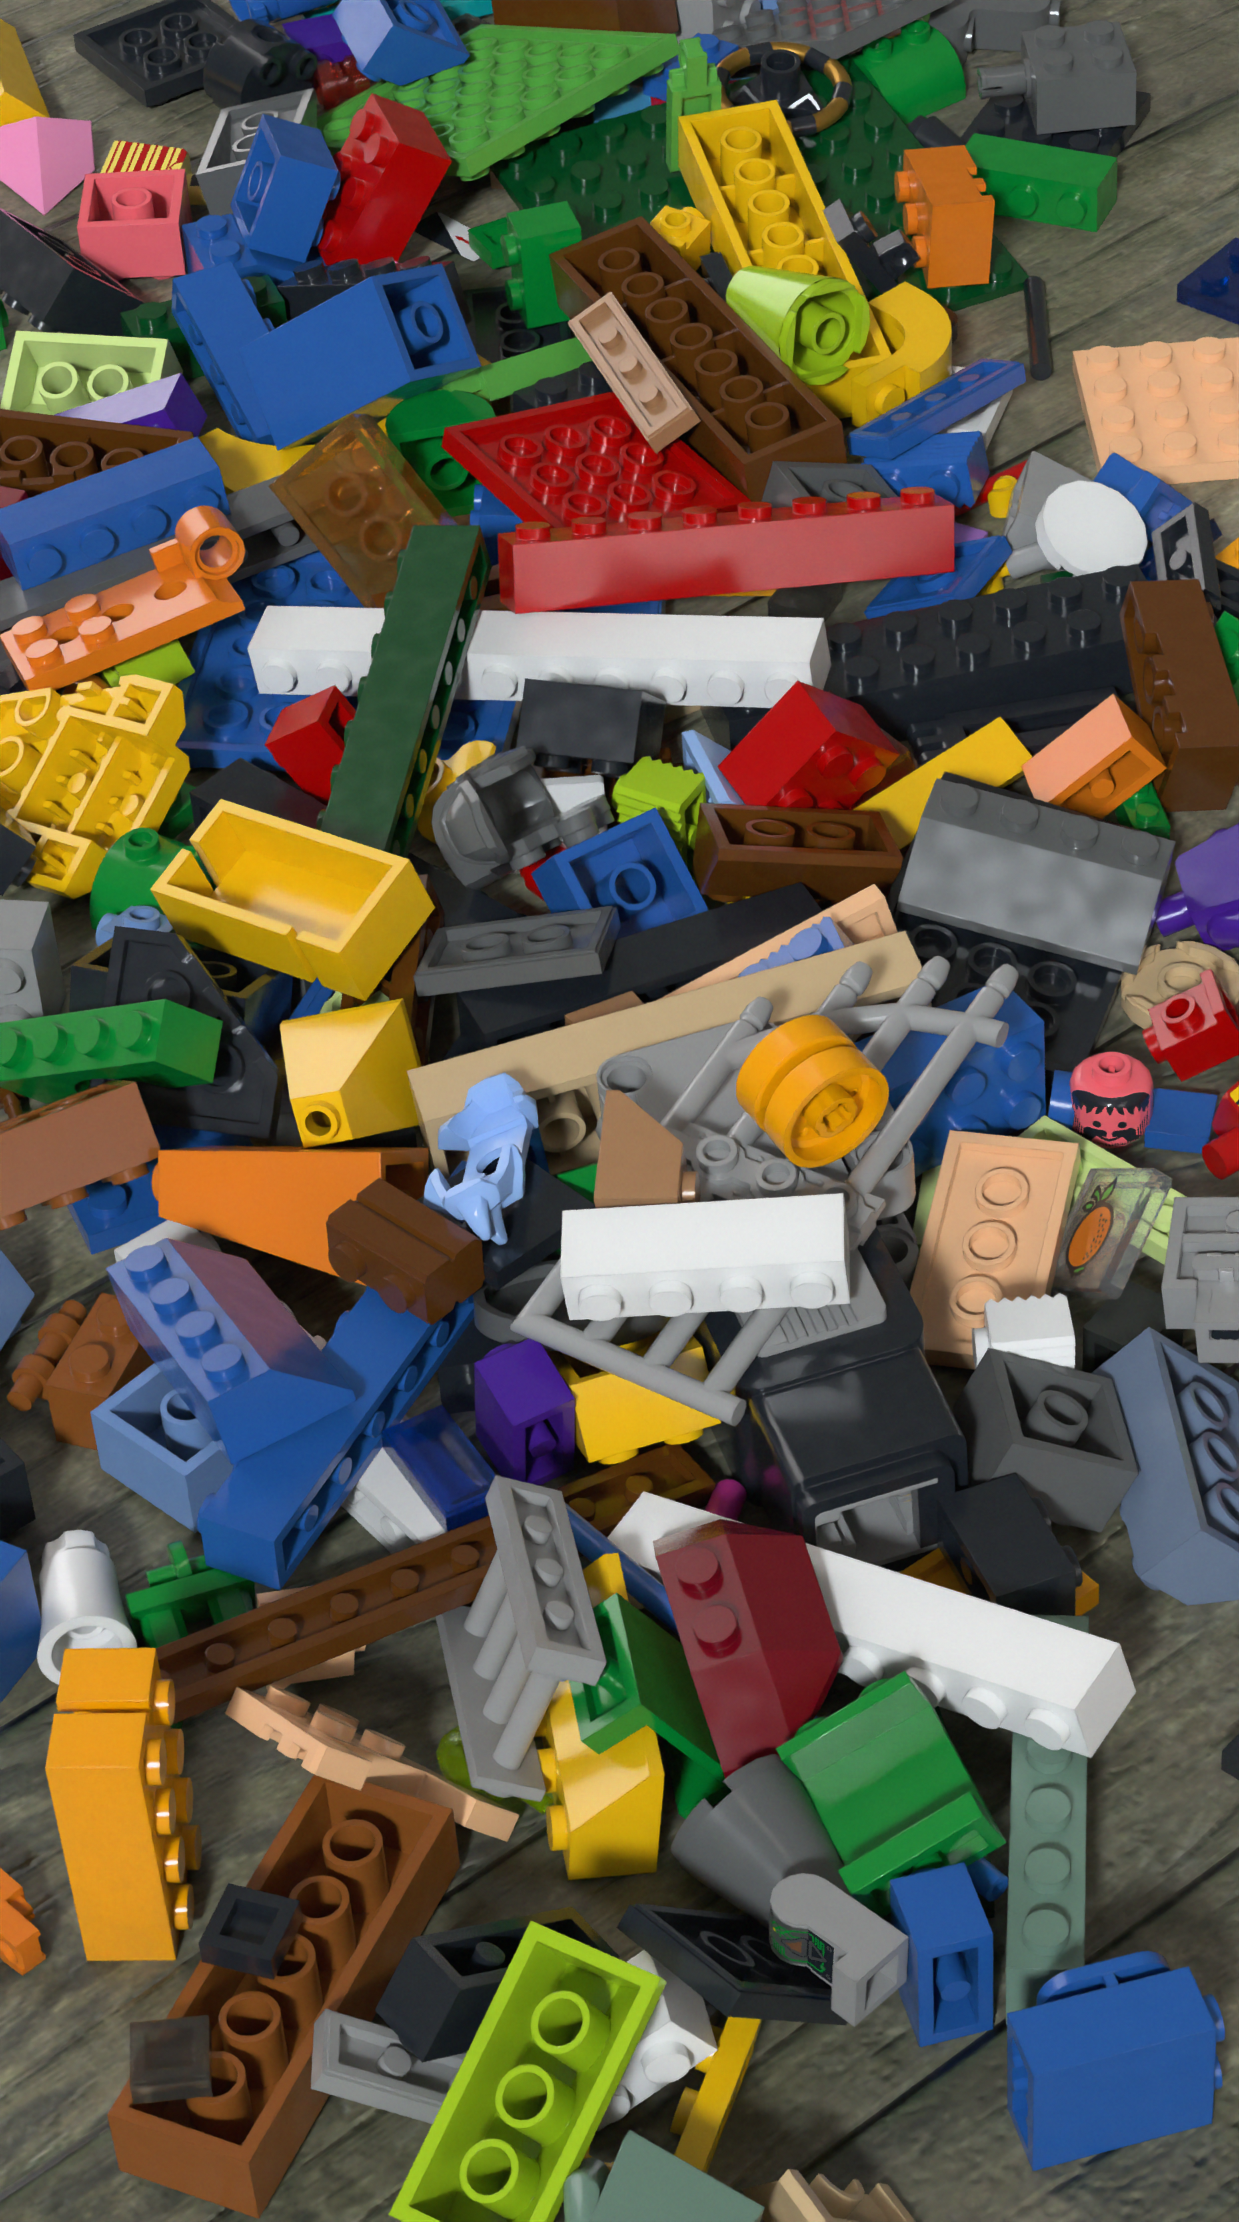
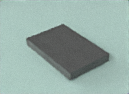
[413,906,621,997]

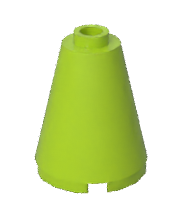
[726,265,870,385]

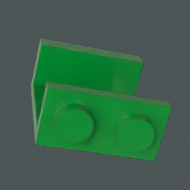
[569,1593,732,1820]
[776,1671,1006,1918]

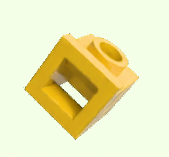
[649,205,711,271]

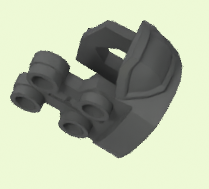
[431,746,614,890]

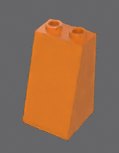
[152,1146,428,1286]

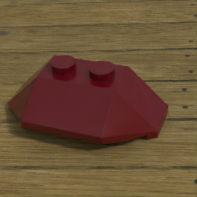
[653,1519,844,1779]

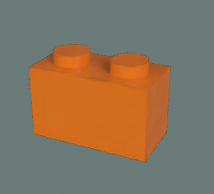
[1021,694,1167,819]

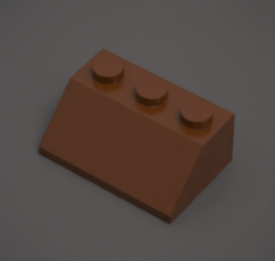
[692,803,903,905]

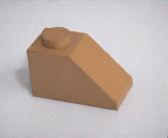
[594,1090,701,1208]

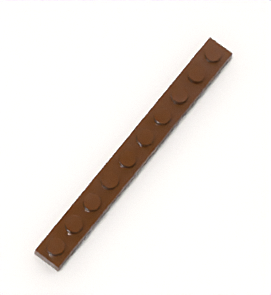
[156,1444,716,1724]

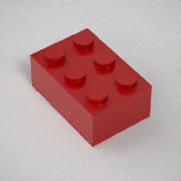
[316,93,452,266]

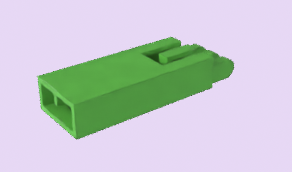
[437,337,592,403]

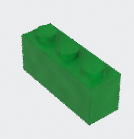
[965,133,1118,232]

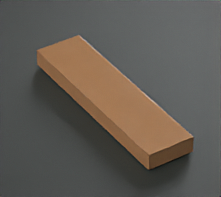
[567,292,701,453]

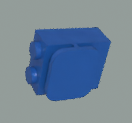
[1007,1951,1225,2171]

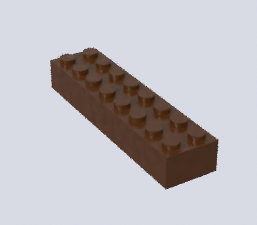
[549,216,847,502]

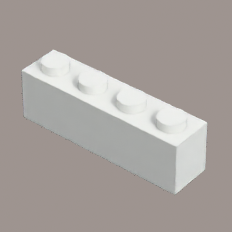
[560,1193,850,1321]

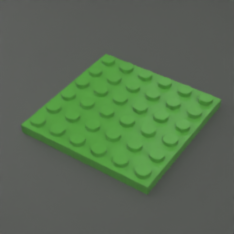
[317,24,679,181]

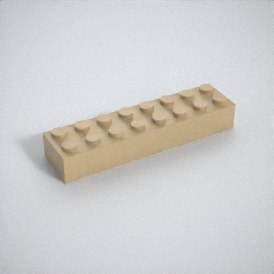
[407,931,932,1180]

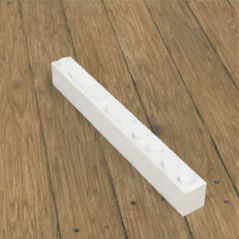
[247,606,831,708]

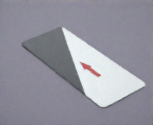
[414,212,480,261]

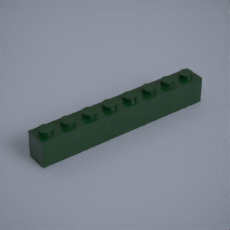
[316,525,492,858]

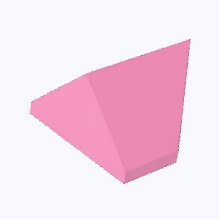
[0,117,96,216]

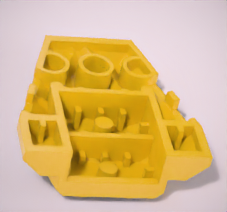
[0,674,190,899]

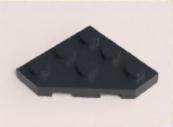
[90,926,285,1141]

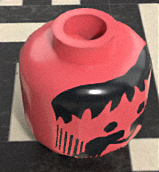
[1069,1052,1154,1149]

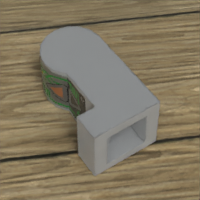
[769,1873,909,2027]

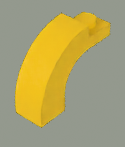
[851,282,952,428]

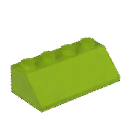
[389,1921,667,2222]

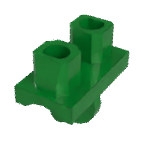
[125,1540,255,1648]

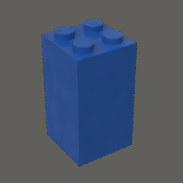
[239,263,481,451]

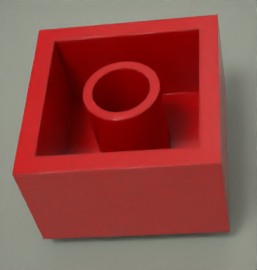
[717,680,900,810]

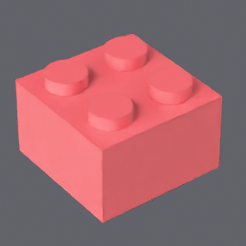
[77,169,192,281]

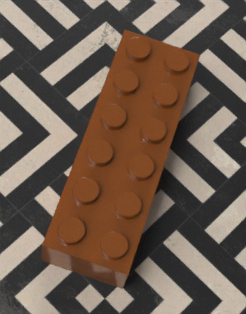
[107,1775,460,2219]

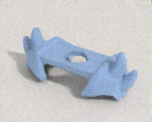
[423,1072,538,1245]

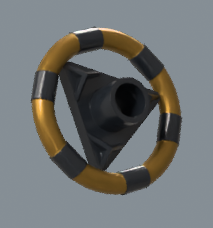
[716,42,853,139]

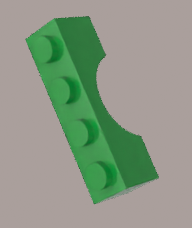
[0,999,223,1104]

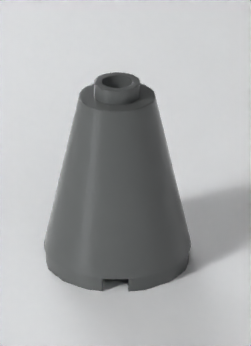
[671,1754,853,1930]

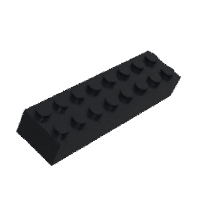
[700,564,1147,751]

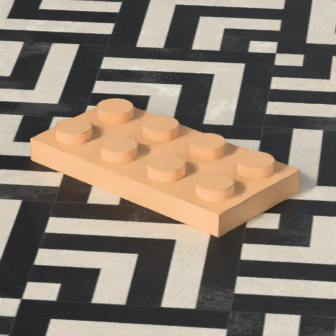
[910,1130,1081,1370]

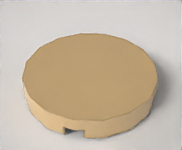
[1120,941,1239,1029]

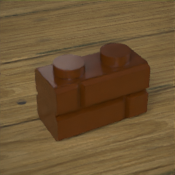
[326,1178,485,1325]

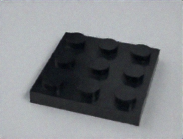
[73,0,239,108]
[960,91,1151,157]

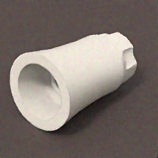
[37,1530,137,1685]

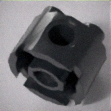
[203,18,318,109]

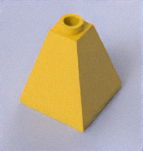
[280,998,422,1148]

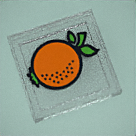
[1050,1168,1173,1300]

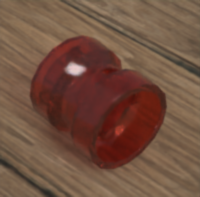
[313,54,370,110]

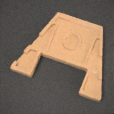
[225,1685,520,1842]

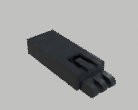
[906,686,1119,778]

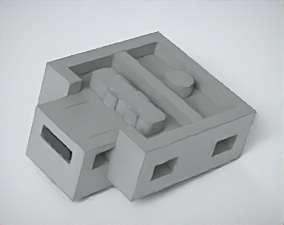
[1161,1197,1239,1363]

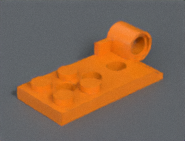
[0,506,245,691]

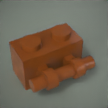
[7,1293,154,1451]

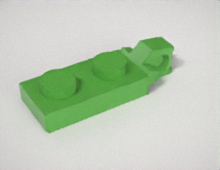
[666,37,722,173]

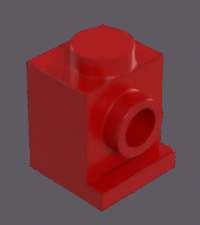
[1142,968,1239,1082]

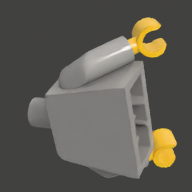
[976,451,1094,597]

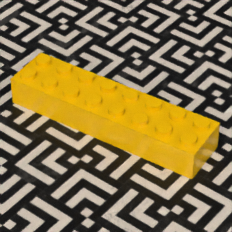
[678,100,892,419]

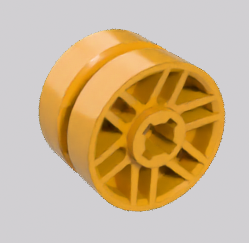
[736,1015,889,1168]

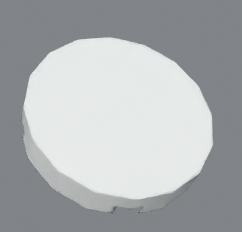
[1035,480,1148,577]

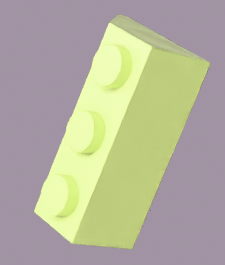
[0,331,183,415]

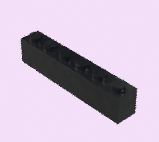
[456,882,823,1053]

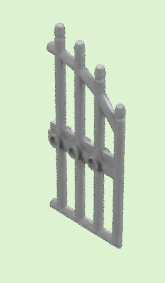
[510,956,1019,1426]

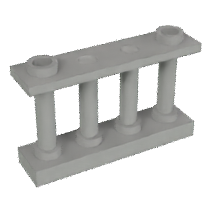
[435,1475,607,1802]

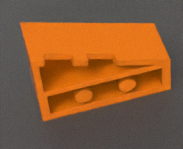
[894,145,995,289]

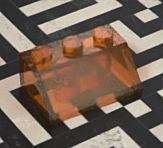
[269,413,457,608]

